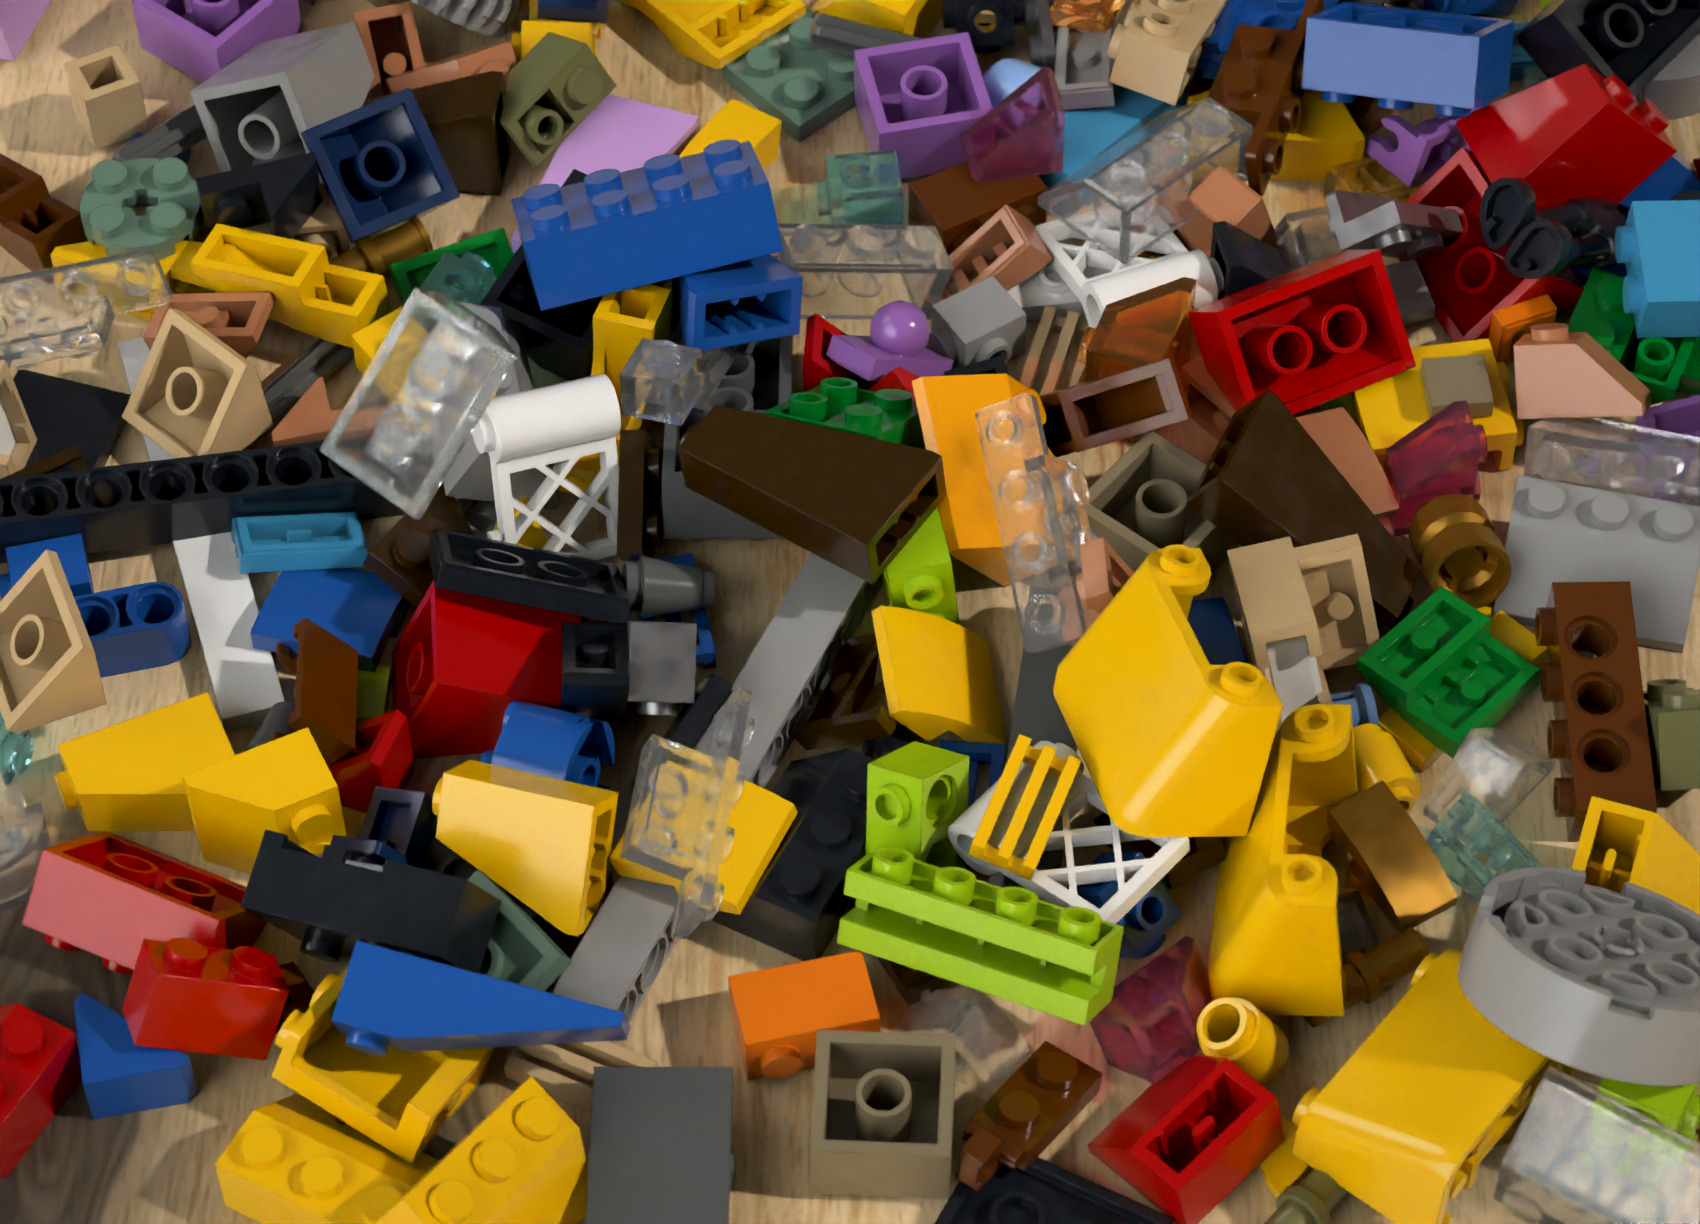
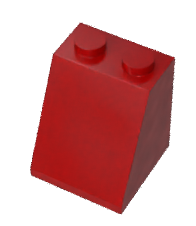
[1455,64,1677,209]
[391,580,581,758]

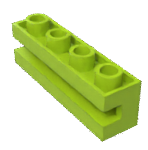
[837,847,1124,1026]

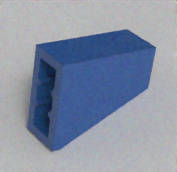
[672,255,803,353]

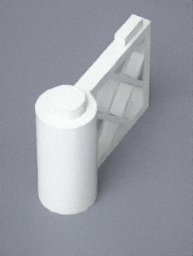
[1035,195,1224,341]
[471,374,621,560]
[948,741,1190,924]

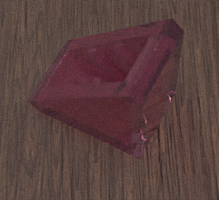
[961,66,1065,183]

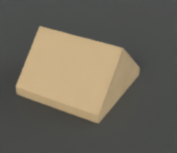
[122,308,274,458]
[0,549,107,733]

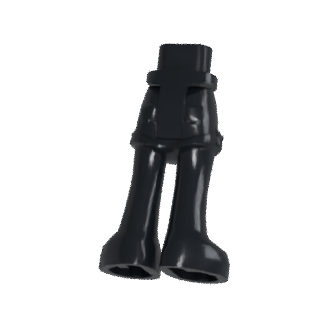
[1479,178,1630,279]

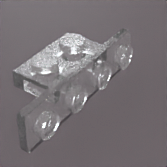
[0,248,173,370]
[975,393,1098,655]
[620,687,755,940]

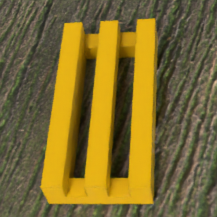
[968,734,1082,880]

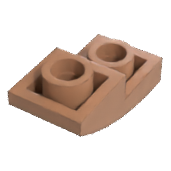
[1296,407,1399,520]

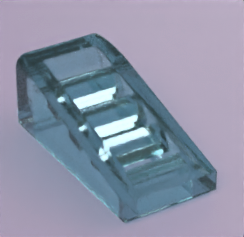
[1426,791,1543,902]

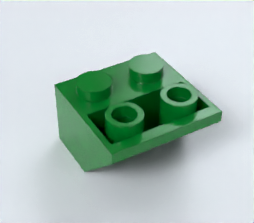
[1568,268,1698,419]
[764,377,926,449]

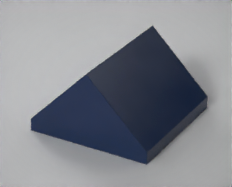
[301,87,460,243]

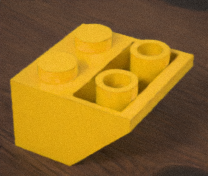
[1571,796,1700,915]

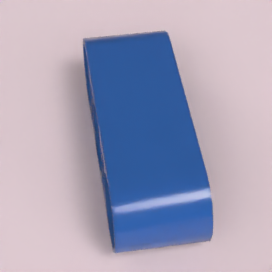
[74,582,191,678]

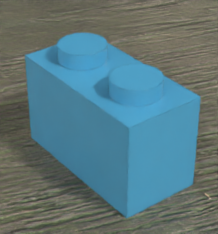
[1614,200,1700,338]

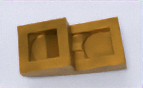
[1326,780,1458,932]

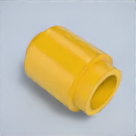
[1353,723,1421,814]
[1196,997,1289,1085]

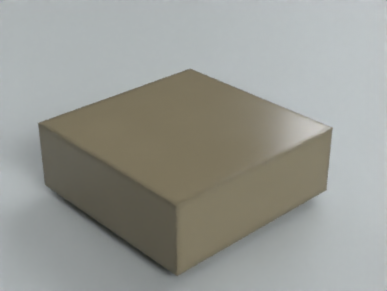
[1420,354,1494,420]

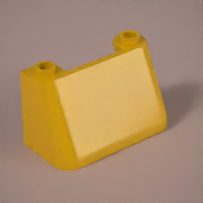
[1053,544,1283,838]
[1208,704,1358,1017]
[1292,947,1579,1224]

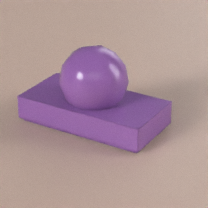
[826,300,954,381]

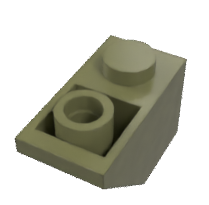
[500,32,617,167]
[1643,679,1700,791]

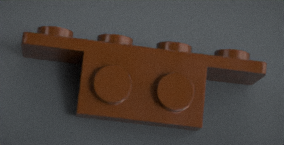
[1204,0,1325,196]

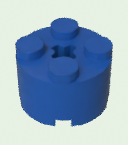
[479,700,615,790]

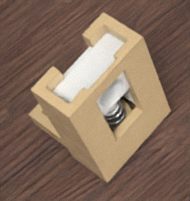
[1227,534,1380,734]

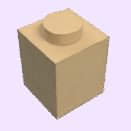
[64,44,150,150]

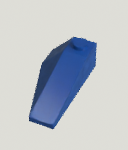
[331,941,631,1056]

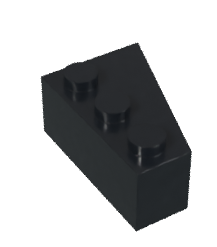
[240,830,501,973]

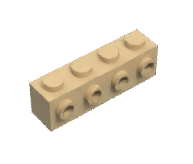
[1106,0,1228,106]

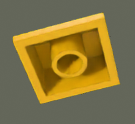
[182,727,349,874]

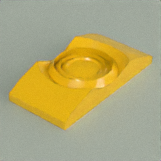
[615,0,806,70]

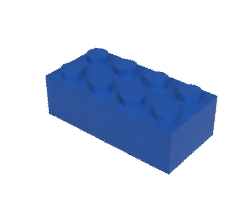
[511,139,783,311]

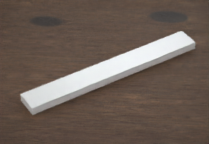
[117,337,285,732]

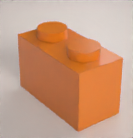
[728,950,880,1081]

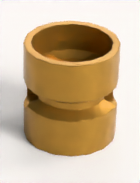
[1408,494,1512,609]

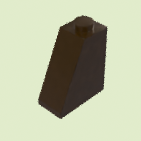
[368,71,511,196]

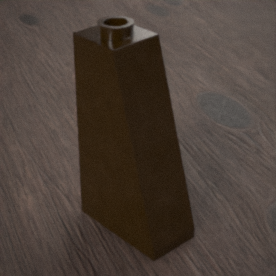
[1186,389,1421,631]
[678,405,947,584]

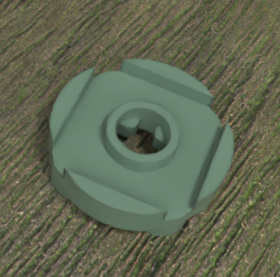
[80,157,203,263]

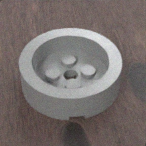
[1457,867,1700,1086]

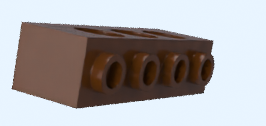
[1535,581,1657,842]

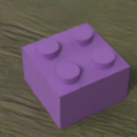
[132,0,303,84]
[854,32,995,183]

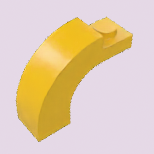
[556,284,672,501]

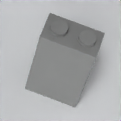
[190,22,375,184]

